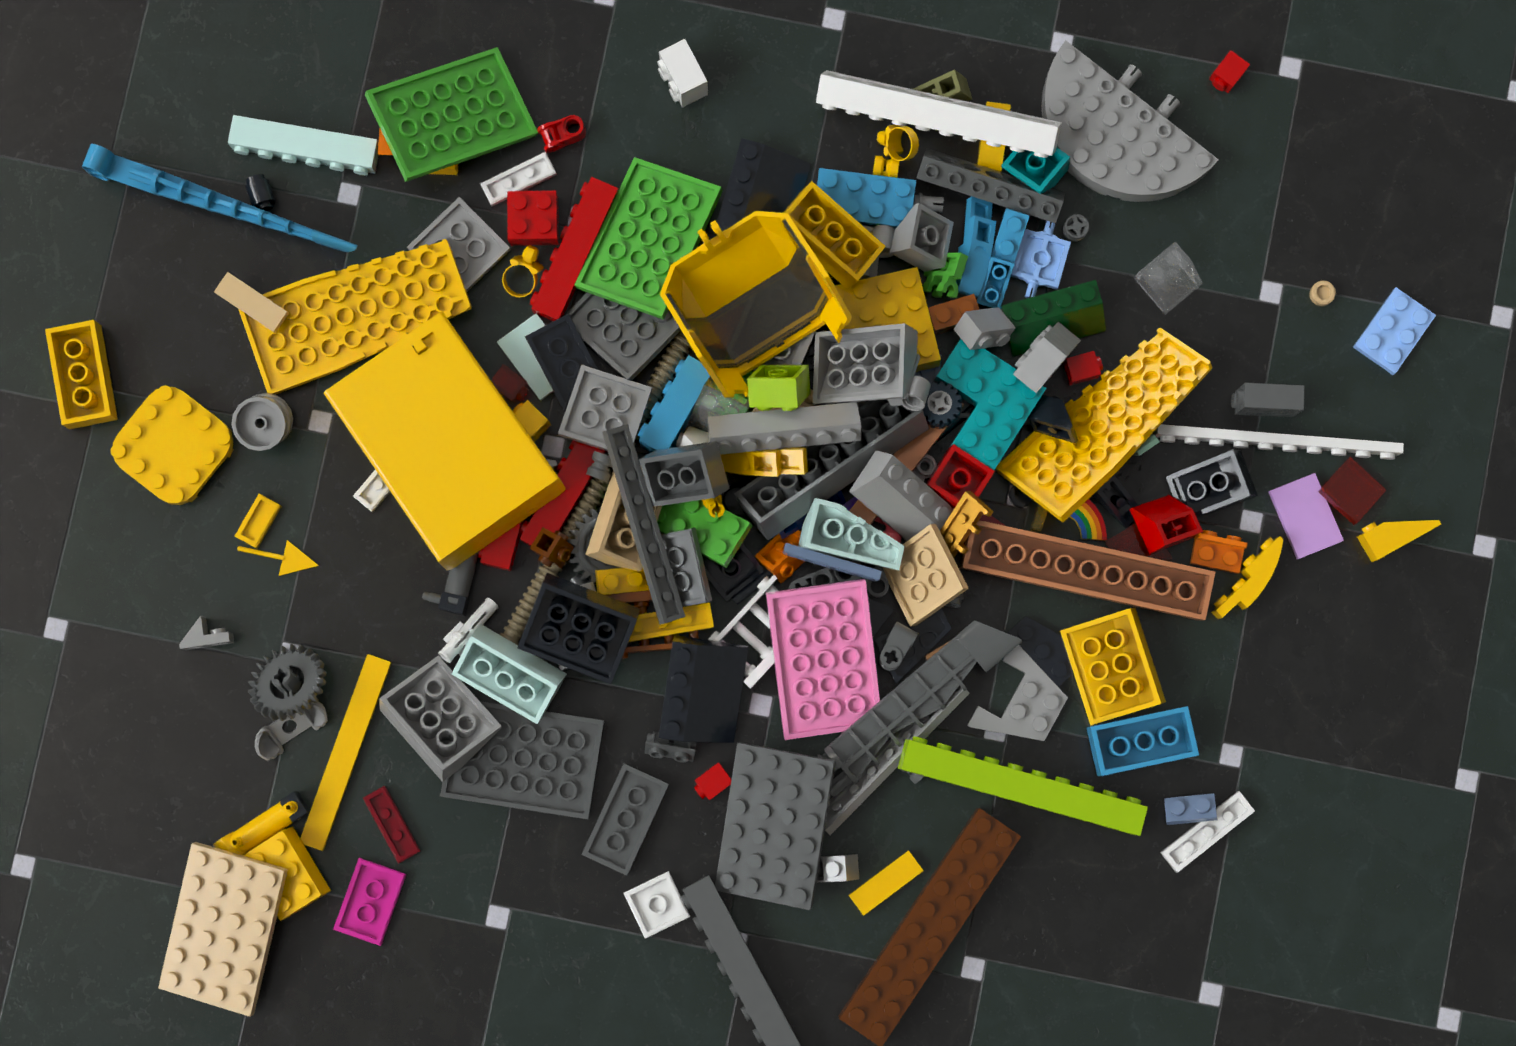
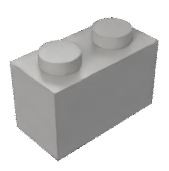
[954,307,1015,350]

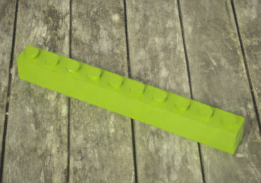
[897,736,1148,836]

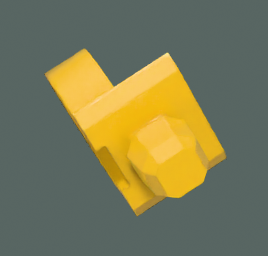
[877,124,919,161]
[502,245,544,298]

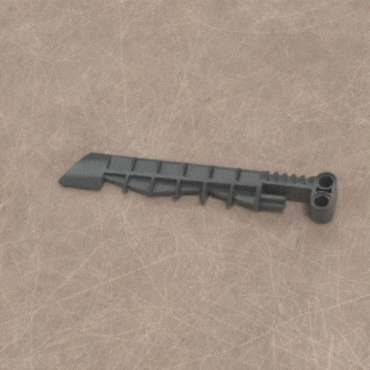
[817,620,1022,797]

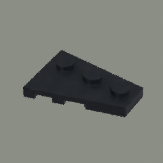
[1008,616,1073,687]

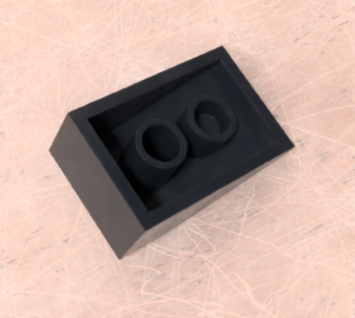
[1166,449,1258,518]
[702,543,765,602]

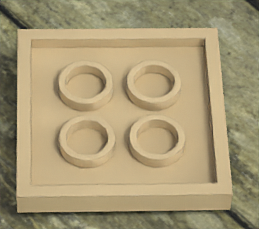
[883,524,969,626]

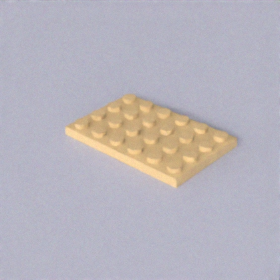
[158,842,288,1017]

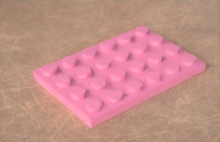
[766,579,880,740]

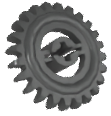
[567,507,620,583]
[248,644,327,721]

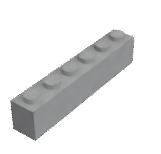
[708,402,861,455]

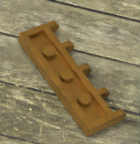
[940,491,993,558]

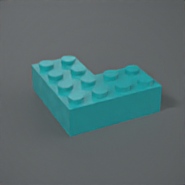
[934,339,1046,470]

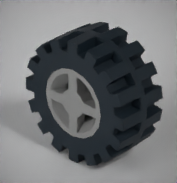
[922,381,962,429]

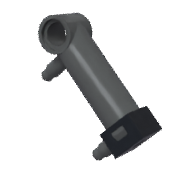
[422,552,478,616]

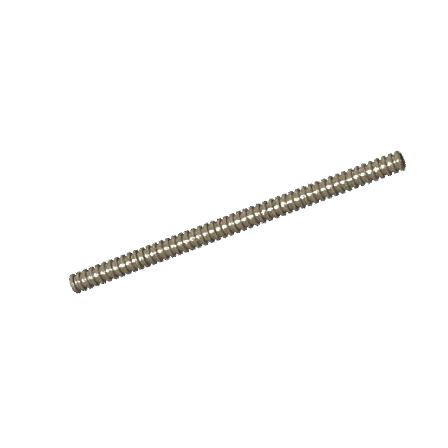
[500,324,704,645]

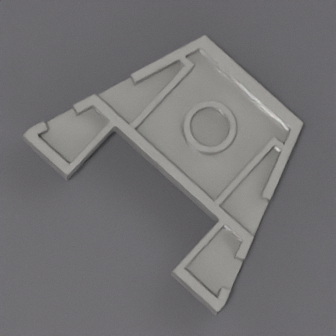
[967,645,1068,741]

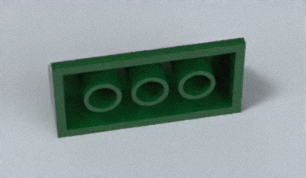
[1000,280,1106,357]

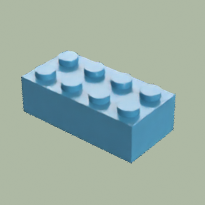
[817,168,916,229]
[638,355,711,453]
[1087,706,1199,776]

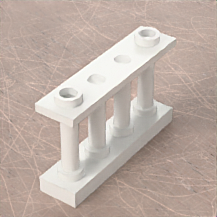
[708,575,779,689]

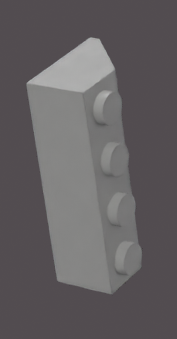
[849,451,954,541]

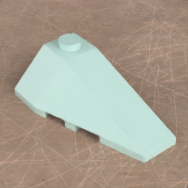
[798,498,905,570]

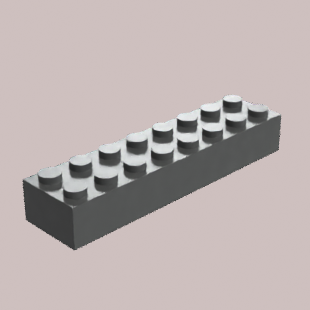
[734,399,929,540]

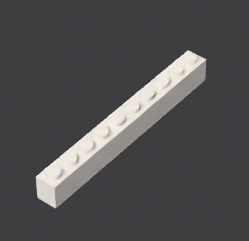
[816,70,1062,158]

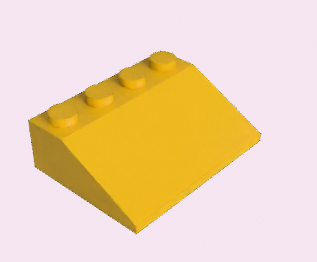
[1060,608,1166,725]

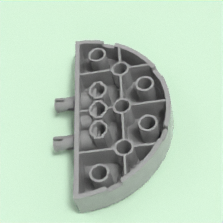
[1041,40,1219,202]

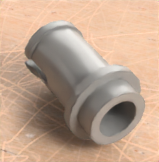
[913,193,944,213]

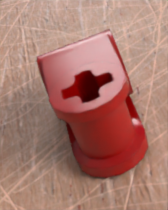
[537,115,586,153]

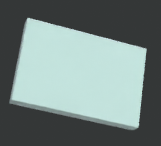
[497,313,553,401]

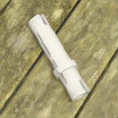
[438,598,499,663]

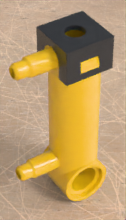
[213,791,310,856]

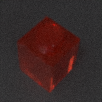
[491,364,529,404]

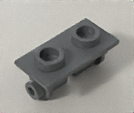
[645,731,697,763]

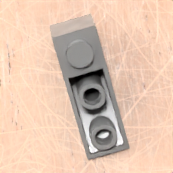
[817,854,859,883]

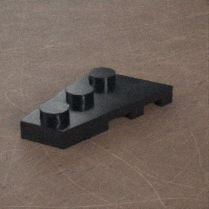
[874,608,952,684]

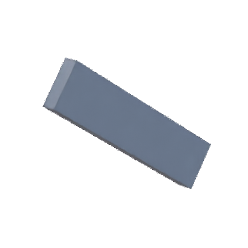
[783,543,882,582]

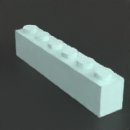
[228,115,379,175]

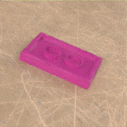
[333,858,407,946]

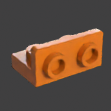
[755,530,805,583]
[1190,530,1247,574]

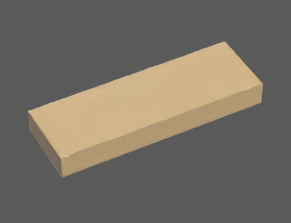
[214,272,289,333]

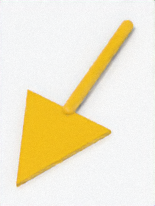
[237,540,319,576]

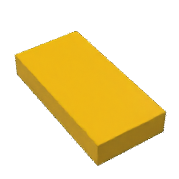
[235,494,282,549]

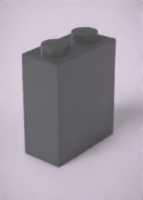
[1231,383,1304,417]

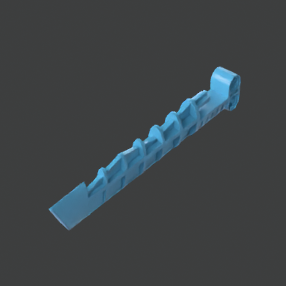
[82,144,358,252]

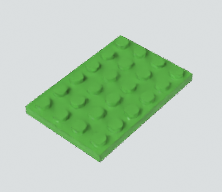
[365,47,538,182]
[575,157,723,320]

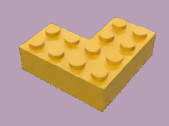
[835,267,941,372]

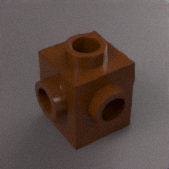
[530,527,574,569]

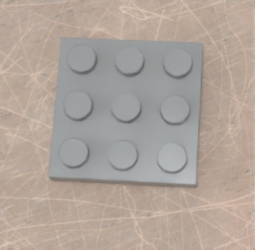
[407,197,511,292]
[558,365,652,451]

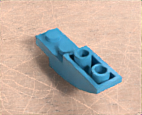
[956,196,996,298]
[977,208,1030,308]

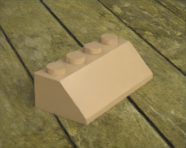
[585,465,662,571]

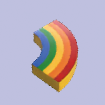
[1070,499,1107,541]

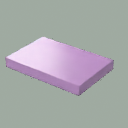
[1268,473,1344,559]

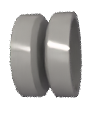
[232,393,293,451]

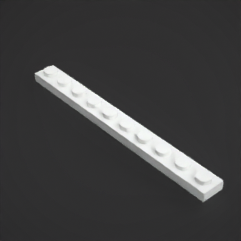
[1154,424,1404,460]

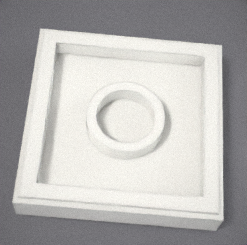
[624,871,690,938]

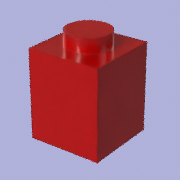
[1209,50,1250,93]
[1063,351,1103,386]
[694,762,731,801]

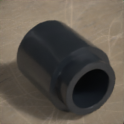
[245,174,276,211]

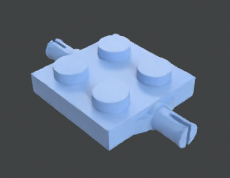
[1011,220,1071,298]

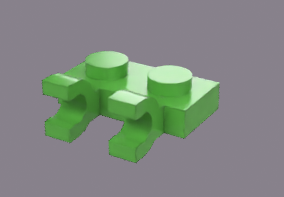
[922,253,968,298]

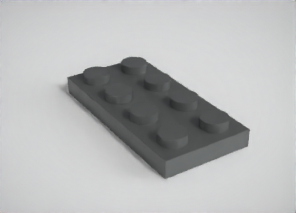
[582,764,669,875]

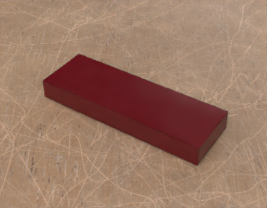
[363,786,421,864]

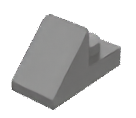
[179,616,234,650]

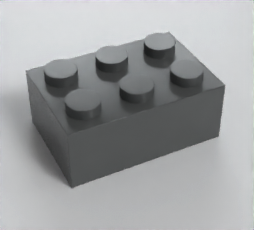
[639,441,730,507]

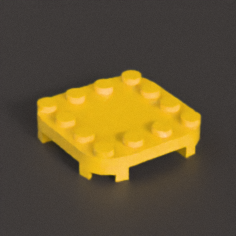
[111,385,234,505]

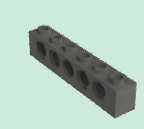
[917,148,1065,223]

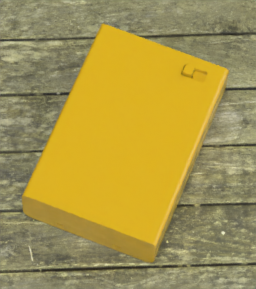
[324,312,566,570]

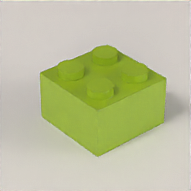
[747,365,810,411]

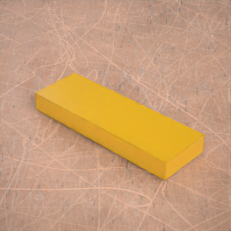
[849,850,923,916]

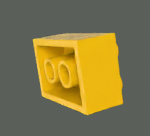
[243,827,331,921]

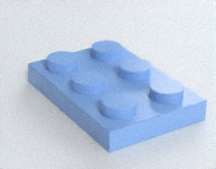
[1353,287,1436,375]

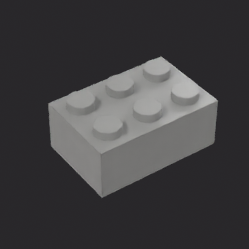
[1013,322,1081,393]

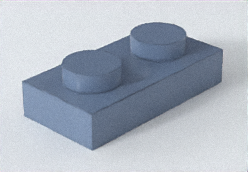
[1164,793,1217,825]

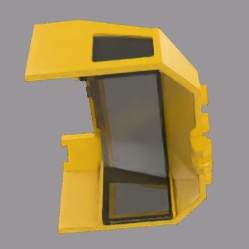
[660,211,852,398]

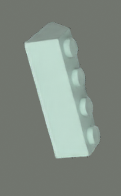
[452,624,567,724]

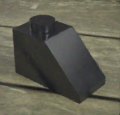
[1028,394,1078,444]

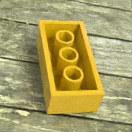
[783,181,886,289]
[45,320,118,429]

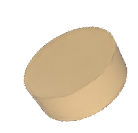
[1310,281,1336,306]

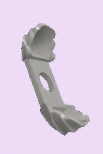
[255,702,328,761]

